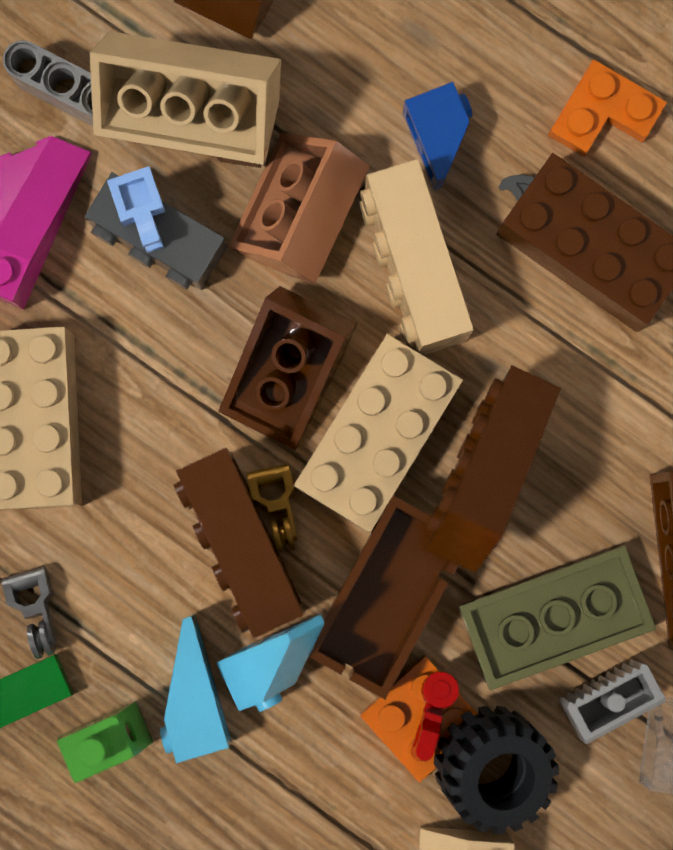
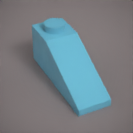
[160,614,232,763]
[216,614,325,712]

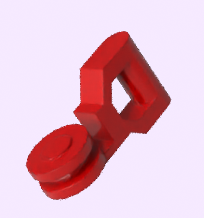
[411,672,459,761]

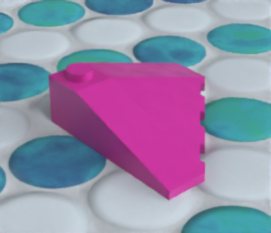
[0,136,92,310]

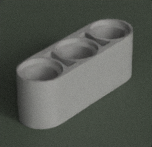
[3,40,93,126]

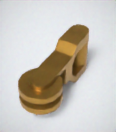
[246,463,298,554]

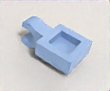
[107,166,165,253]

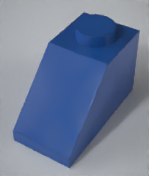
[403,82,472,191]

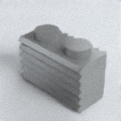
[559,659,666,744]

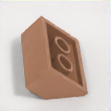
[227,133,370,283]

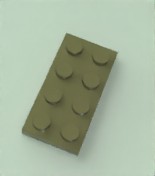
[458,546,657,691]

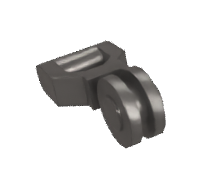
[1,566,57,659]

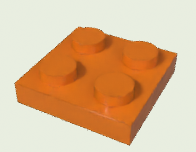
[360,655,477,783]

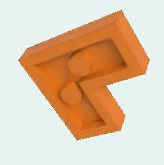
[548,59,667,157]

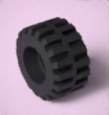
[434,706,559,834]

